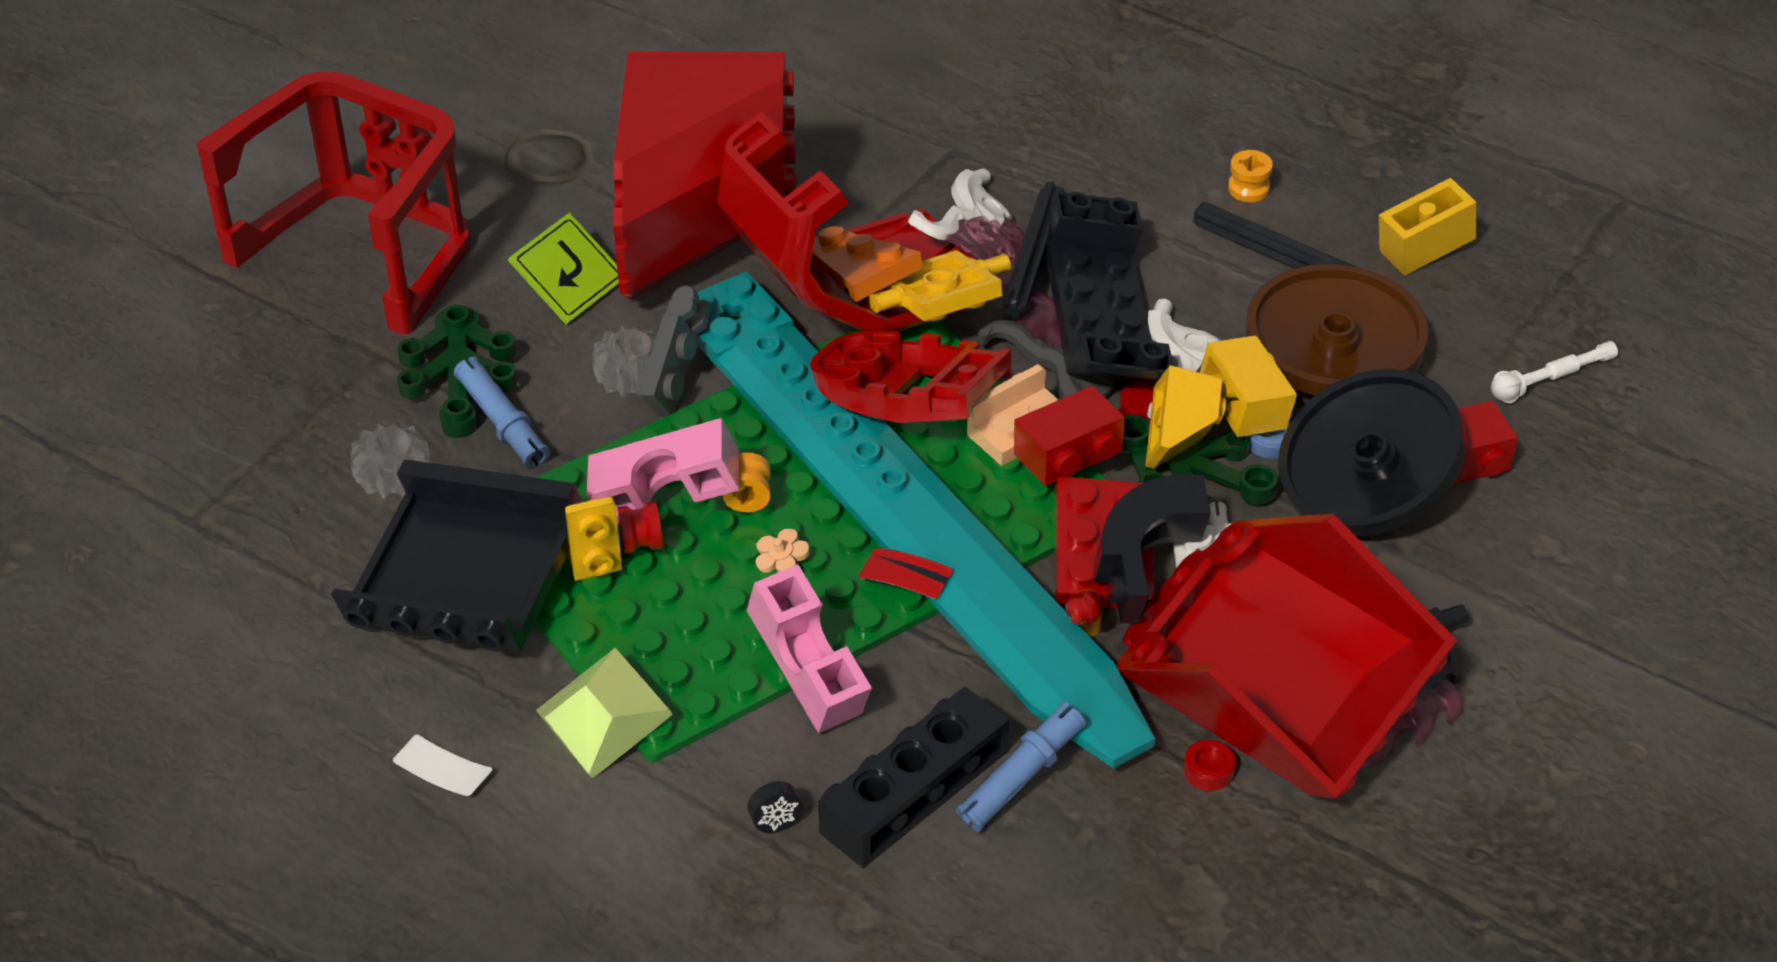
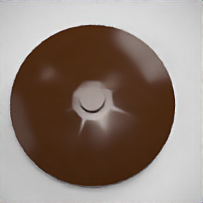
[1245,264,1428,395]

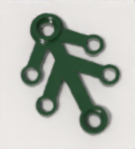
[397,305,517,438]
[1119,415,1278,507]

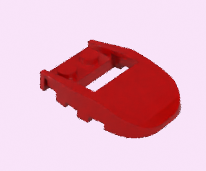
[810,330,1011,423]

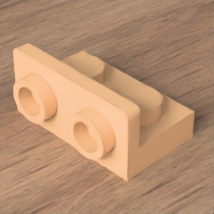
[967,364,1058,466]

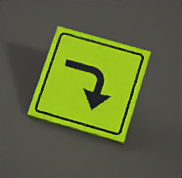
[507,212,619,325]

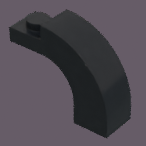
[1093,474,1211,623]

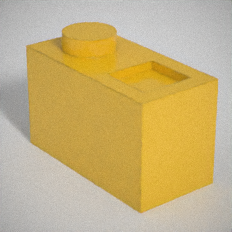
[1379,178,1476,276]
[1200,335,1297,437]

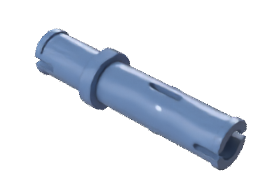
[454,356,550,469]
[955,701,1086,833]

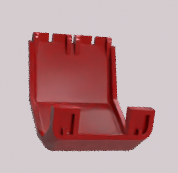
[716,112,990,332]

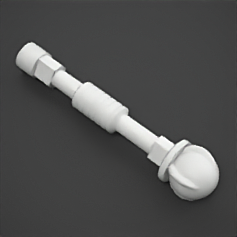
[1491,341,1618,404]

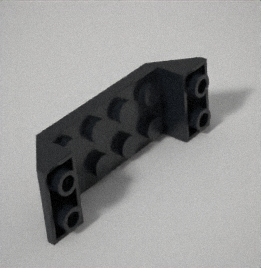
[1046,191,1174,384]

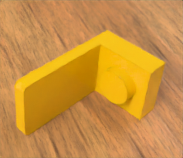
[565,496,622,581]

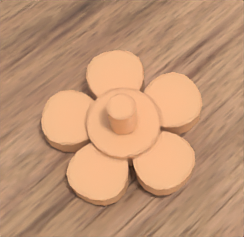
[755,529,810,573]

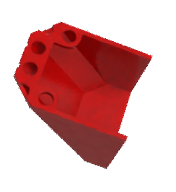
[613,51,797,298]
[1117,513,1457,799]

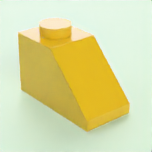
[1145,365,1226,469]

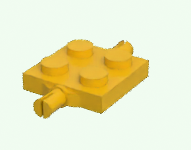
[869,250,1011,321]

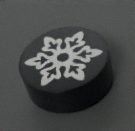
[747,781,803,833]

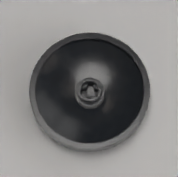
[1278,369,1467,536]

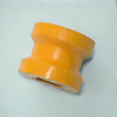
[1228,150,1273,203]
[723,453,770,512]

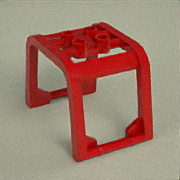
[197,71,470,335]

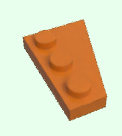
[811,226,923,302]

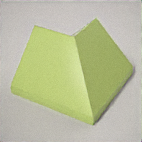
[536,648,673,779]

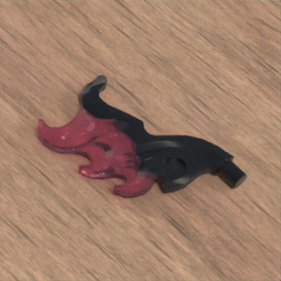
[1361,604,1469,768]

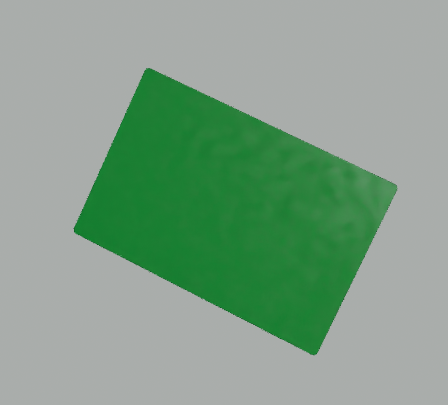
[534,321,1106,762]

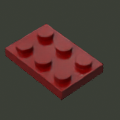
[1055,476,1155,609]

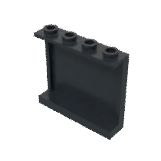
[331,459,582,652]

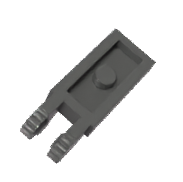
[638,285,711,416]

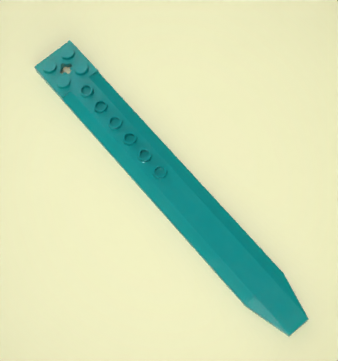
[696,271,1155,769]

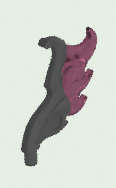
[977,293,1117,399]

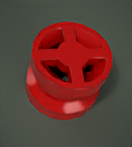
[617,501,663,555]

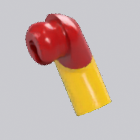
[1065,589,1103,637]

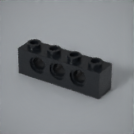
[818,686,1009,869]

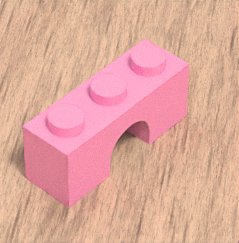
[587,418,739,524]
[747,564,872,734]

